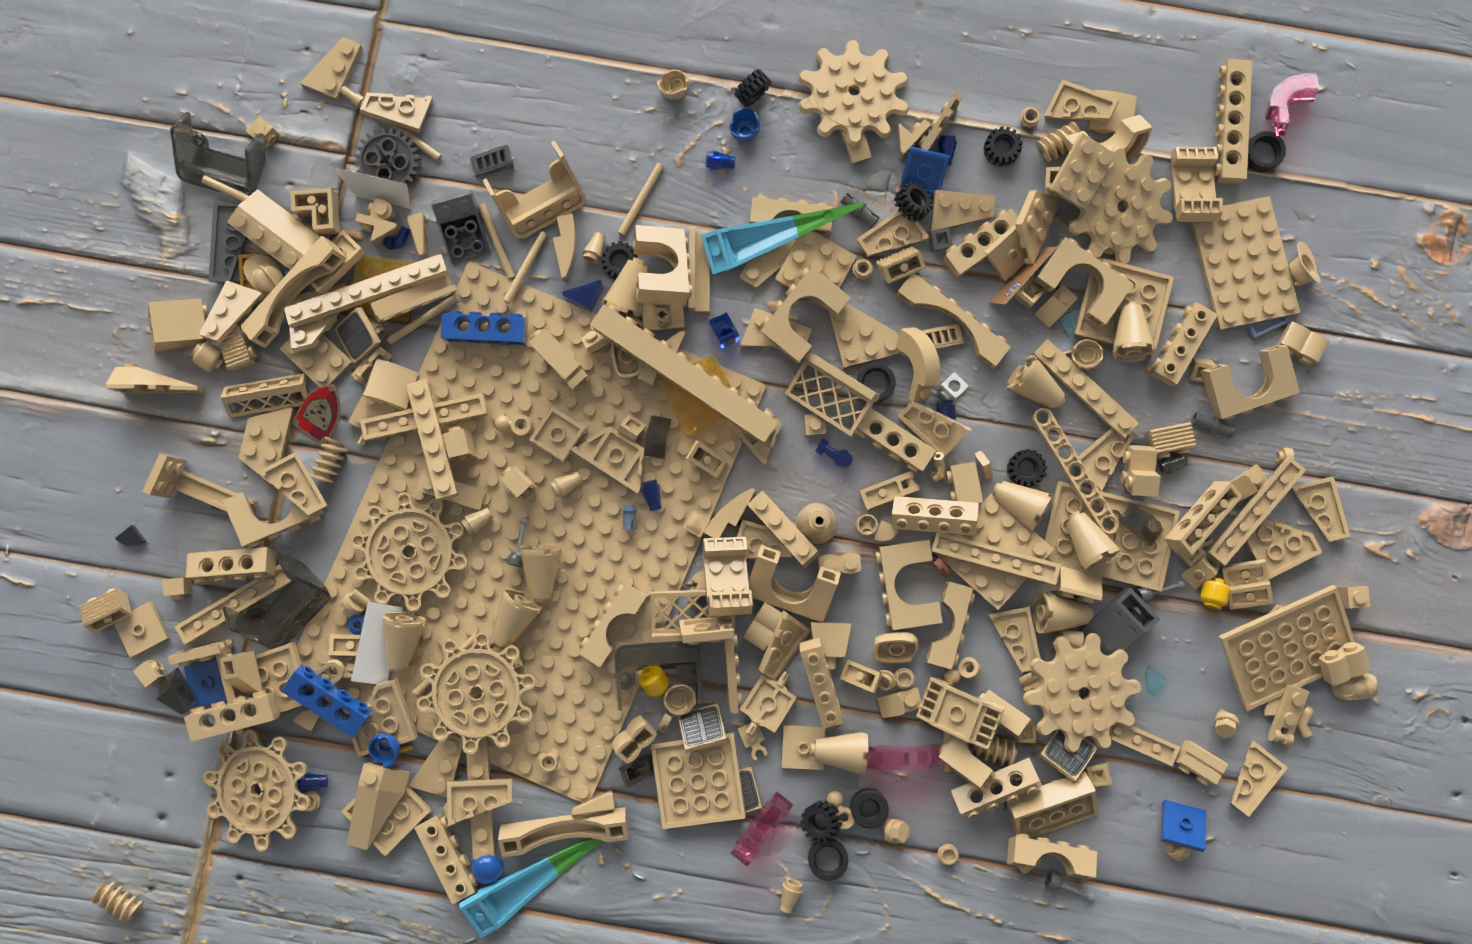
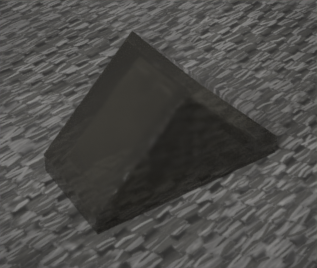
[644,416,672,460]
[1117,504,1163,546]
[156,668,198,714]
[618,753,655,788]

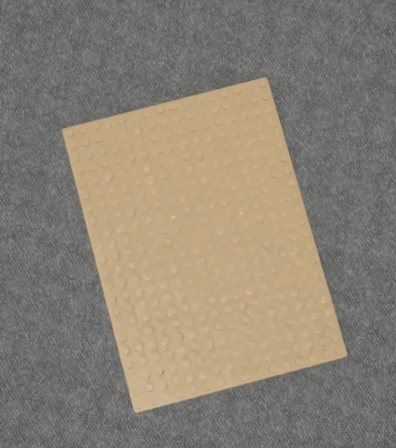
[297,262,765,803]

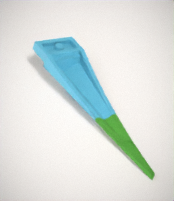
[701,203,865,275]
[459,838,603,938]

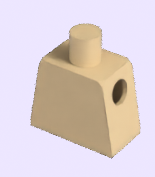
[810,622,851,669]

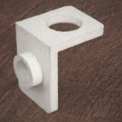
[938,372,968,402]

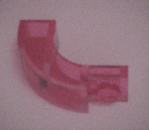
[1265,73,1319,136]
[866,744,941,770]
[731,792,793,866]

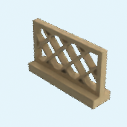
[784,351,881,437]
[650,590,736,644]

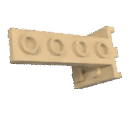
[142,453,258,512]
[679,615,742,714]
[168,639,251,734]

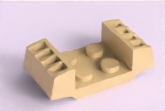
[1170,147,1223,222]
[703,537,753,617]
[916,677,1005,750]

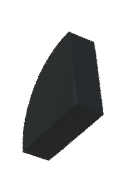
[115,525,146,546]

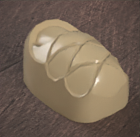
[611,343,642,379]
[873,632,919,663]
[1331,673,1378,701]

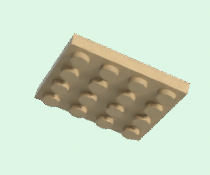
[1073,257,1174,356]
[935,494,1054,611]
[651,733,746,829]

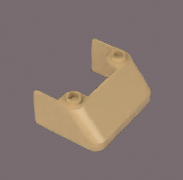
[483,141,586,239]

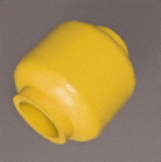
[1200,578,1231,610]
[638,666,669,697]

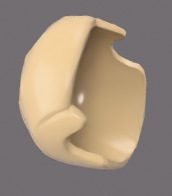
[657,70,690,100]
[1072,339,1103,370]
[664,684,696,716]

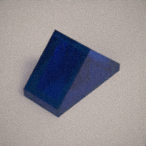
[562,279,604,312]
[708,312,740,349]

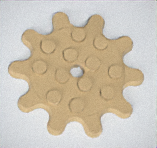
[798,40,909,147]
[1069,147,1173,264]
[350,492,467,611]
[416,632,536,754]
[1023,633,1141,753]
[203,729,311,851]

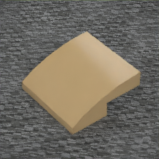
[1087,90,1137,134]
[363,359,419,411]
[1222,559,1274,610]
[328,634,361,679]

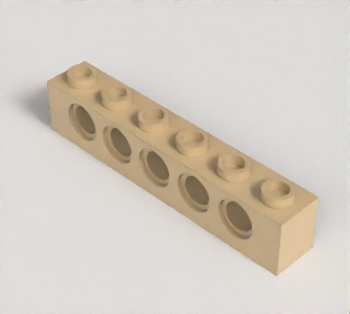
[1213,59,1253,185]

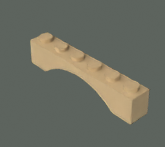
[240,236,346,348]
[896,273,1011,369]
[498,807,629,858]

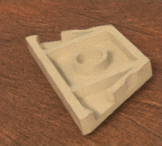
[1015,190,1061,264]
[239,408,295,484]
[571,427,645,494]

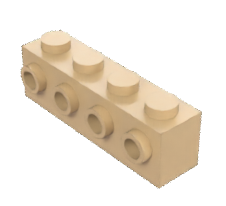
[1150,302,1218,387]
[414,812,479,904]

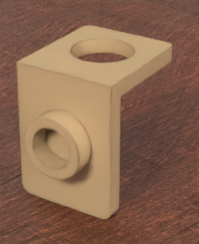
[1181,550,1220,589]

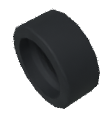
[1247,131,1286,173]
[856,363,896,403]
[808,838,849,881]

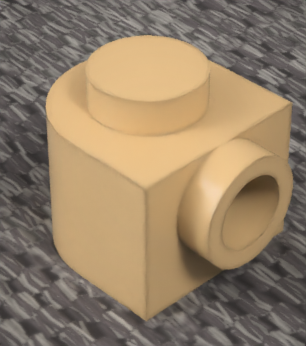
[368,198,396,222]

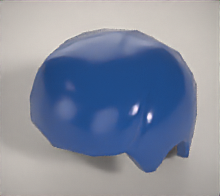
[729,108,760,141]
[368,733,400,768]
[471,855,504,885]

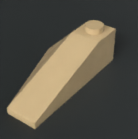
[106,364,205,394]

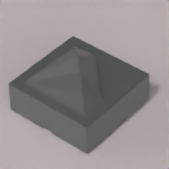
[928,227,953,252]

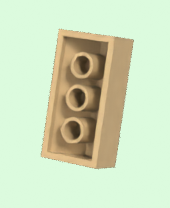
[227,190,321,270]
[1006,771,1098,839]

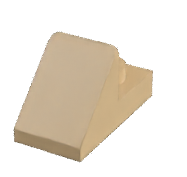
[897,119,931,160]
[355,213,401,246]
[1014,274,1046,310]
[1034,285,1078,328]
[686,440,727,478]
[1230,464,1268,502]
[840,660,882,693]
[877,687,922,718]

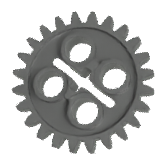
[354,128,421,189]

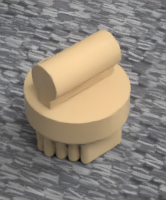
[339,589,370,618]
[1019,672,1040,692]
[1214,709,1239,738]
[883,819,909,844]
[1163,842,1191,862]

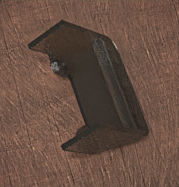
[170,112,266,196]
[222,550,331,649]
[614,641,704,711]

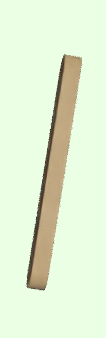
[1032,408,1119,534]

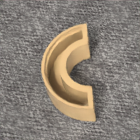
[1065,115,1152,163]

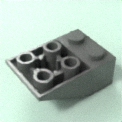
[431,190,491,263]
[1079,588,1160,656]

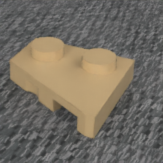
[737,408,782,465]

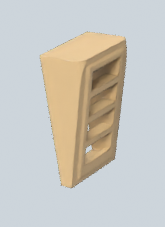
[407,212,428,259]
[922,323,964,350]
[572,790,614,816]

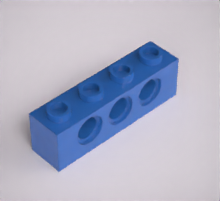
[441,311,528,346]
[281,664,373,738]

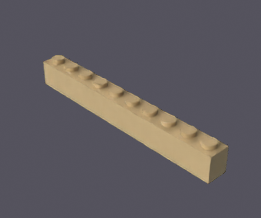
[590,304,778,444]

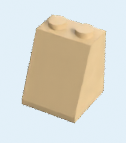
[148,299,208,352]

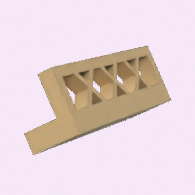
[688,227,710,313]
[370,275,457,324]
[221,373,308,418]

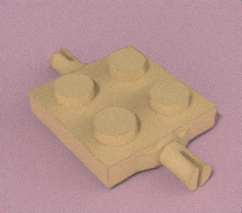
[348,395,402,446]
[739,671,797,737]

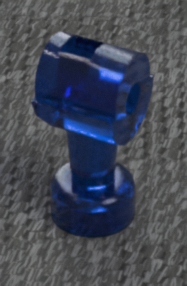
[814,438,853,468]

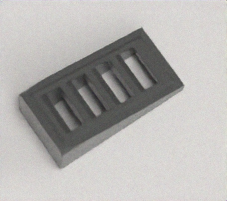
[470,144,515,177]

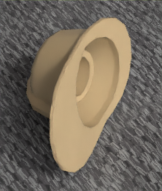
[1289,241,1321,286]
[243,254,284,298]

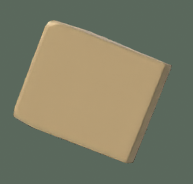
[1189,357,1216,383]

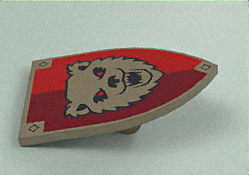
[292,384,340,444]

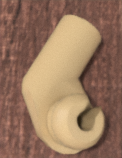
[930,452,945,482]
[1297,706,1314,738]

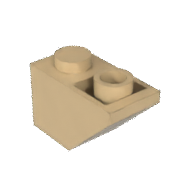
[219,650,263,695]

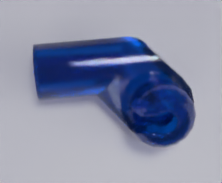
[383,226,411,250]

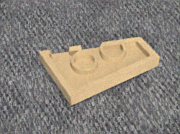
[930,190,996,231]
[856,211,930,257]
[740,308,812,348]

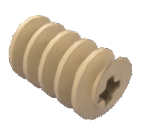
[1036,122,1081,163]
[310,437,348,483]
[970,736,1018,766]
[91,881,144,923]

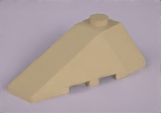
[347,761,411,850]

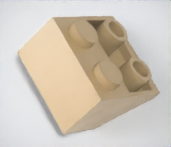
[1051,566,1103,604]

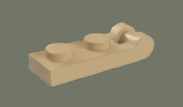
[859,470,920,510]
[1268,684,1310,746]

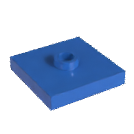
[900,146,950,195]
[184,660,227,707]
[1161,800,1206,852]

